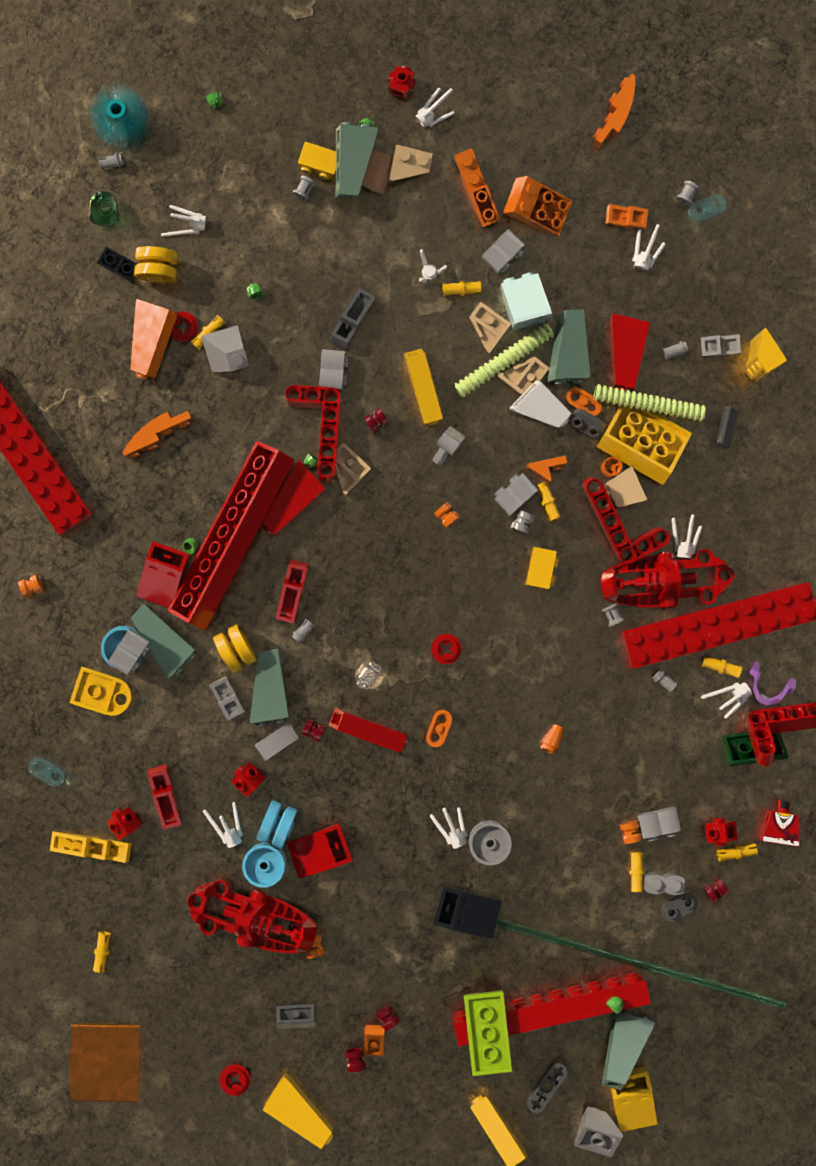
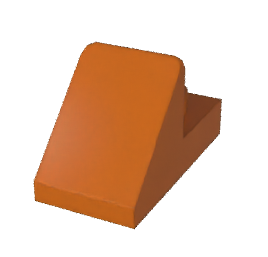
[527,455,567,484]
[364,1025,384,1056]

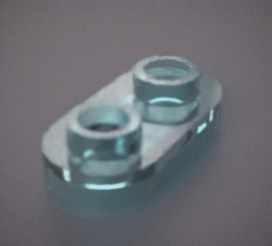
[689,195,726,222]
[29,757,66,787]

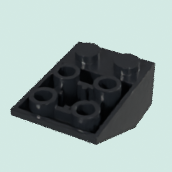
[434,885,502,939]

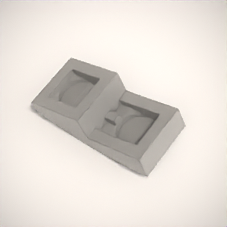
[701,334,741,357]
[209,676,245,720]
[254,722,299,761]

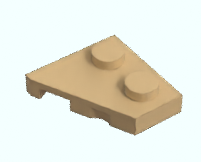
[388,144,433,182]
[469,302,511,354]
[497,357,549,395]
[331,442,371,495]

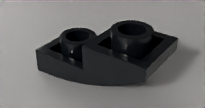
[97,246,137,282]

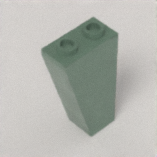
[335,122,378,199]
[548,309,591,385]
[131,604,197,679]
[250,649,290,726]
[602,1011,655,1090]

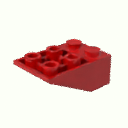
[136,541,192,608]
[286,822,353,879]

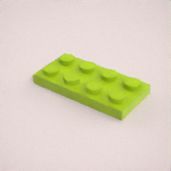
[464,990,512,1076]

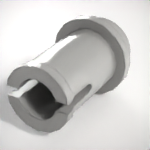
[99,152,124,170]
[663,341,689,360]
[292,619,316,644]
[652,669,677,692]

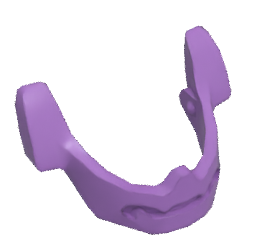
[749,661,796,706]

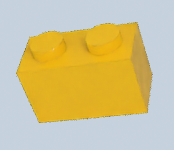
[298,142,336,180]
[526,547,559,590]

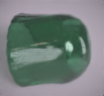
[89,191,120,226]

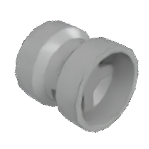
[510,510,535,535]

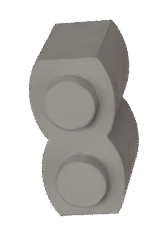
[482,229,525,274]
[319,349,349,391]
[494,473,538,517]
[107,629,150,675]
[637,807,681,841]
[643,872,685,895]

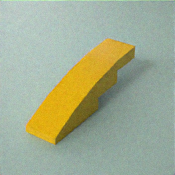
[50,831,132,863]

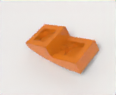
[605,204,648,229]

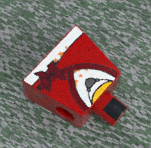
[759,800,799,847]

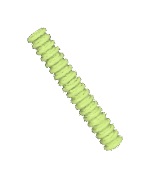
[454,323,554,398]
[593,384,706,422]

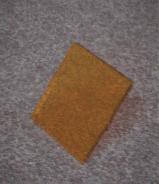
[69,1023,140,1102]

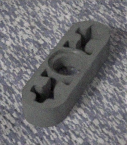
[527,1061,567,1113]

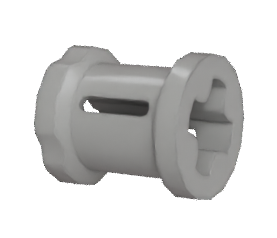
[293,175,316,201]
[676,181,700,206]
[602,603,625,627]

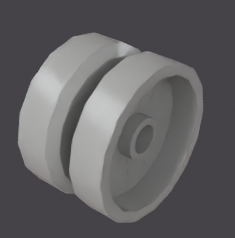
[468,820,512,866]

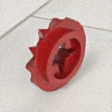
[171,311,198,342]
[431,634,462,664]
[219,1064,251,1096]

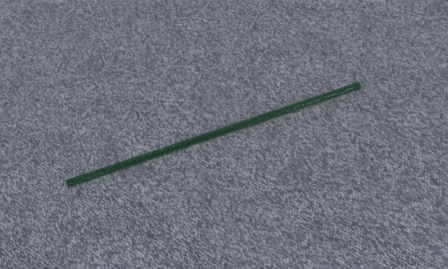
[496,919,787,1010]

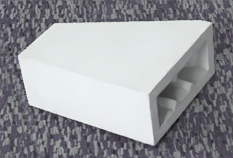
[509,381,571,428]

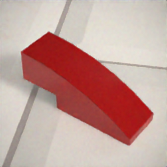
[275,559,310,623]
[147,764,182,830]

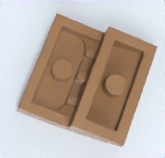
[361,149,393,195]

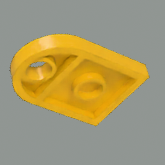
[70,666,132,716]

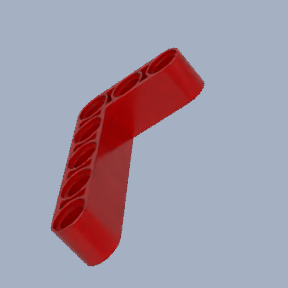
[285,385,341,483]
[583,477,671,564]
[747,702,816,767]

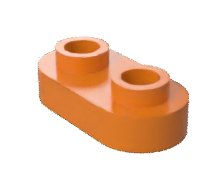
[566,387,602,416]
[426,710,452,747]

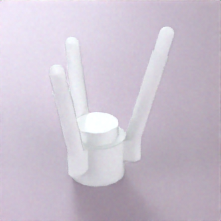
[415,88,455,128]
[161,205,206,237]
[632,224,666,271]
[419,250,447,284]
[672,515,702,559]
[701,682,752,719]
[203,802,243,848]
[430,807,468,849]

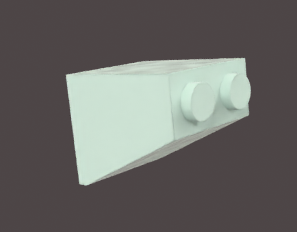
[500,272,552,331]

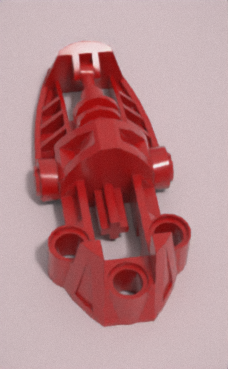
[601,549,735,609]
[187,879,317,953]

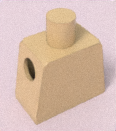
[599,467,647,509]

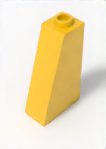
[403,348,443,425]
[263,1073,334,1149]
[470,1095,529,1166]

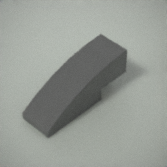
[329,288,376,350]

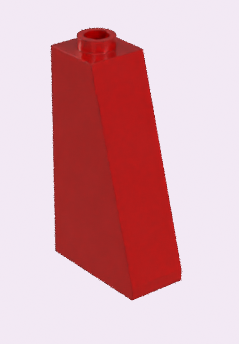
[610,313,650,392]
[262,460,326,536]
[329,707,407,753]

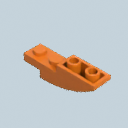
[593,73,635,149]
[454,148,500,227]
[122,411,193,459]

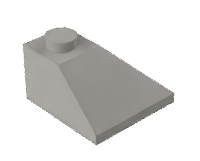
[201,325,249,373]
[574,1107,623,1157]

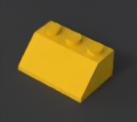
[745,328,787,382]

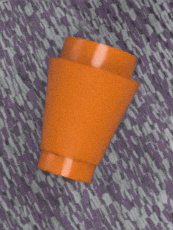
[541,724,564,755]

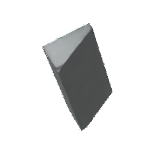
[716,406,738,448]
[276,1004,316,1029]

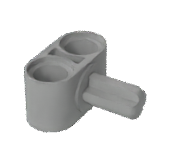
[433,426,466,465]

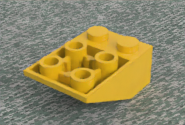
[610,1066,658,1132]

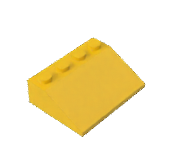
[597,404,692,485]

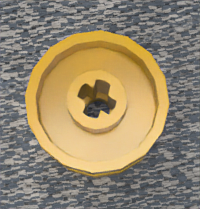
[134,246,178,283]
[213,624,257,674]

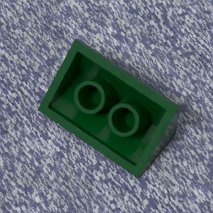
[722,732,788,767]

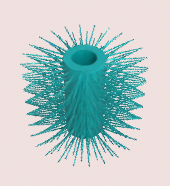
[88,82,152,151]

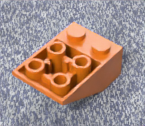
[503,176,572,236]

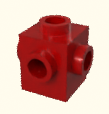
[388,66,416,99]
[230,762,266,797]
[106,807,141,841]
[705,818,738,846]

